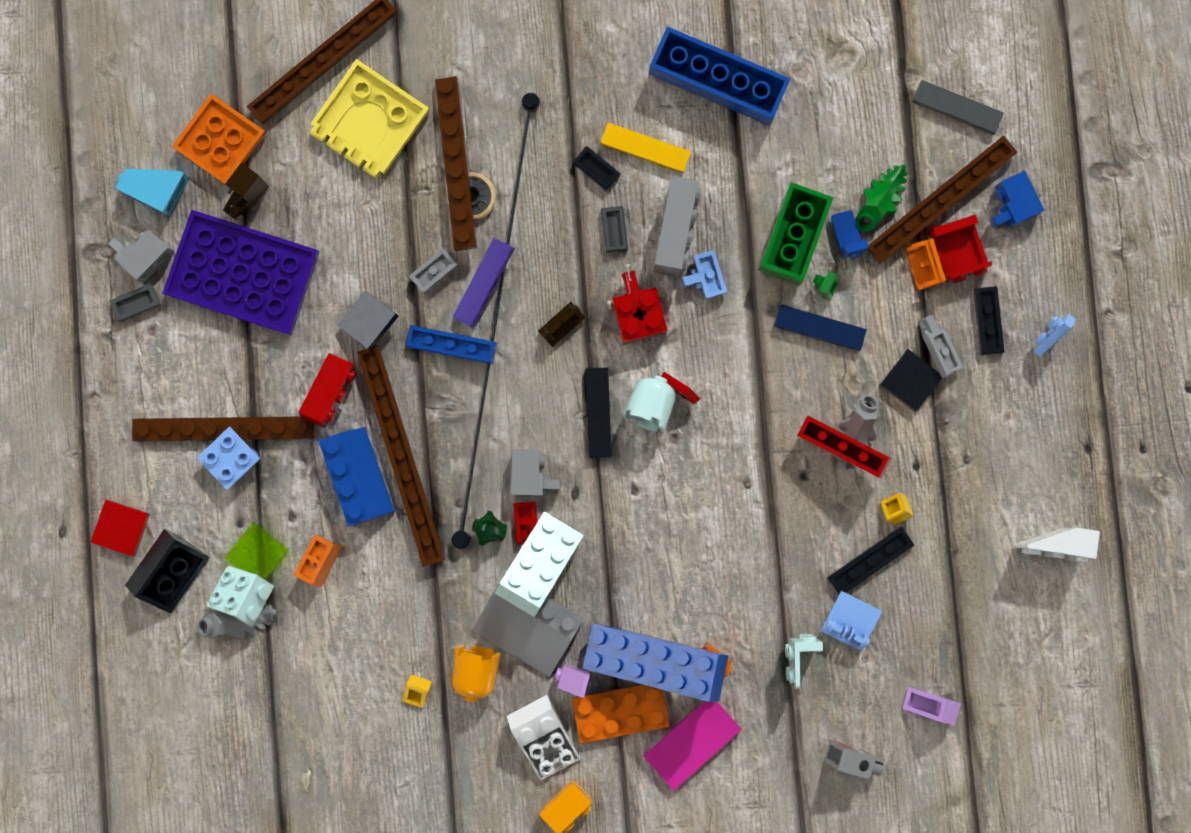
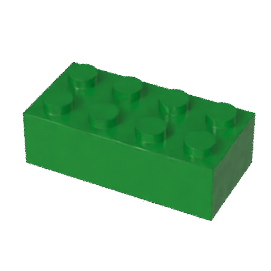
[758,182,834,286]

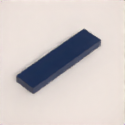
[774,304,867,352]

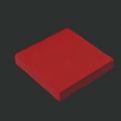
[90,499,150,557]

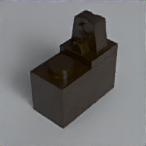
[223,163,269,220]

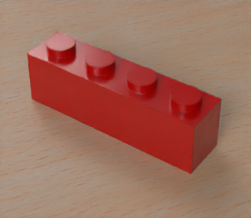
[797,415,892,478]

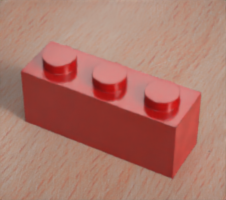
[298,353,356,428]

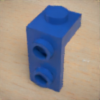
[831,210,869,259]

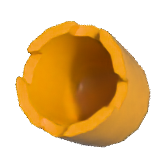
[452,645,501,702]

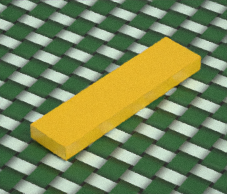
[600,122,691,174]

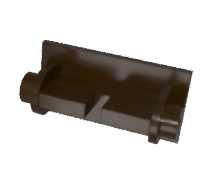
[538,302,586,347]

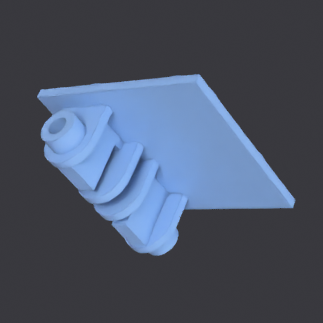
[197,426,260,490]
[821,591,882,651]

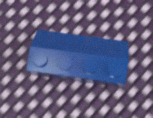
[318,427,395,527]

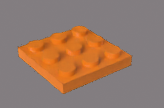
[171,93,266,184]

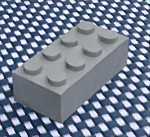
[653,176,702,277]

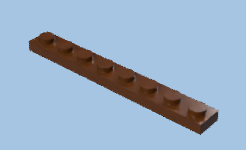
[246,0,397,125]
[435,76,478,251]
[867,135,1018,264]
[132,416,314,442]

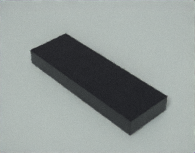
[973,286,1005,355]

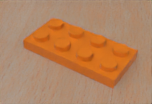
[572,684,670,744]

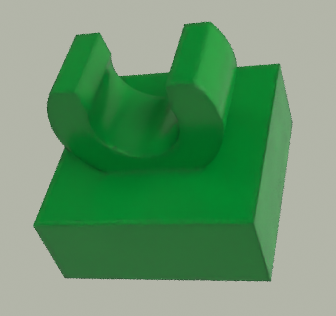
[813,271,840,301]

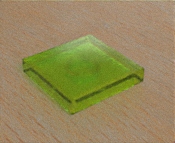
[225,522,289,580]

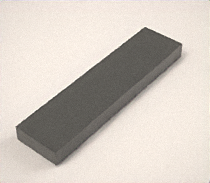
[912,80,1004,135]

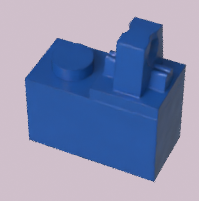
[990,171,1045,228]

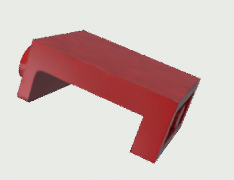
[928,214,993,284]

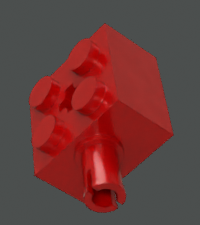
[612,271,668,345]

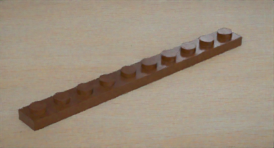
[357,345,445,567]

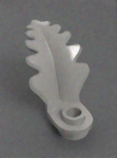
[836,395,879,471]
[198,602,276,640]

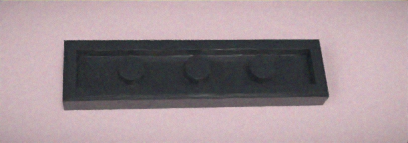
[586,367,612,458]
[827,526,914,595]

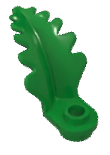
[855,164,908,232]

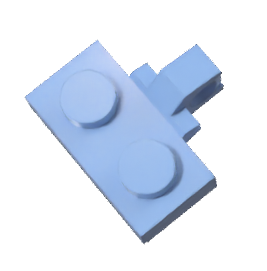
[681,250,727,300]
[1034,314,1076,357]

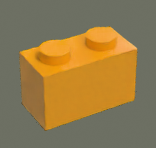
[539,779,592,833]

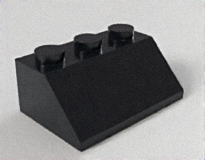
[125,528,210,614]

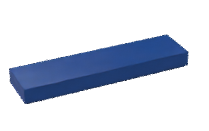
[405,325,497,365]

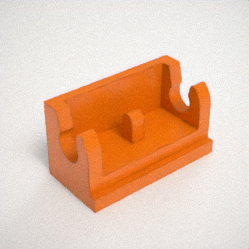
[905,238,946,291]
[294,534,342,587]

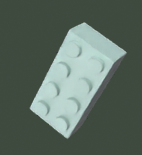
[495,512,583,617]

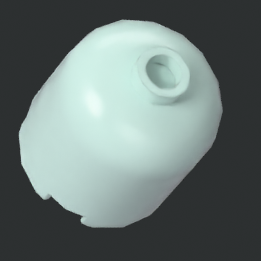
[623,375,676,432]

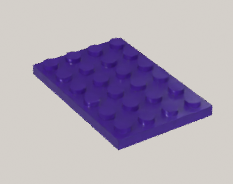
[162,210,320,336]

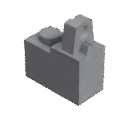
[108,229,174,283]
[511,449,561,496]

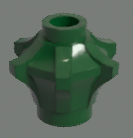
[472,510,507,546]

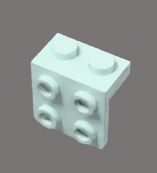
[207,566,274,627]
[785,634,823,689]

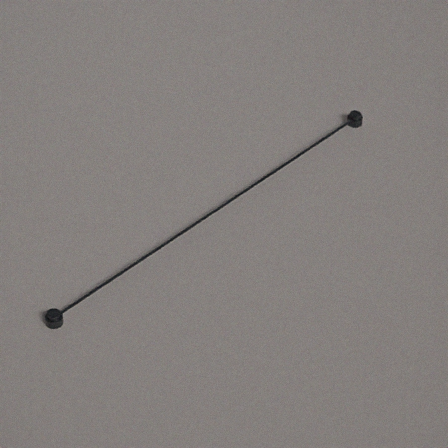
[451,93,540,549]

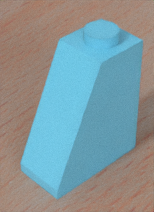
[115,169,190,217]

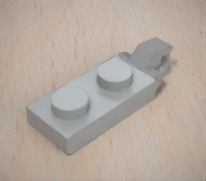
[918,315,963,378]

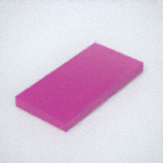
[643,701,742,791]

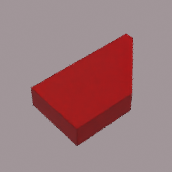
[661,372,700,405]
[513,501,538,545]

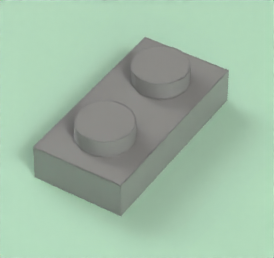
[409,248,458,294]

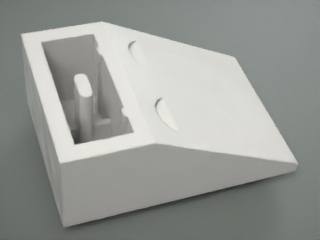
[1014,528,1100,562]
[507,695,581,781]

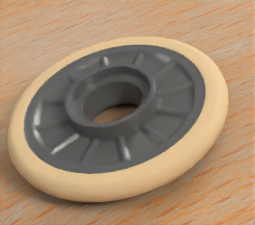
[447,172,496,220]

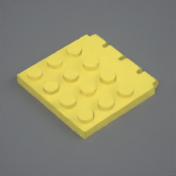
[310,59,430,179]

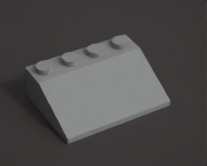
[472,572,584,677]

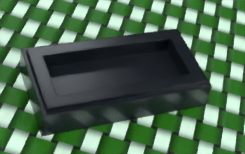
[572,146,621,192]

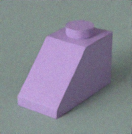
[555,664,590,698]
[902,687,961,725]

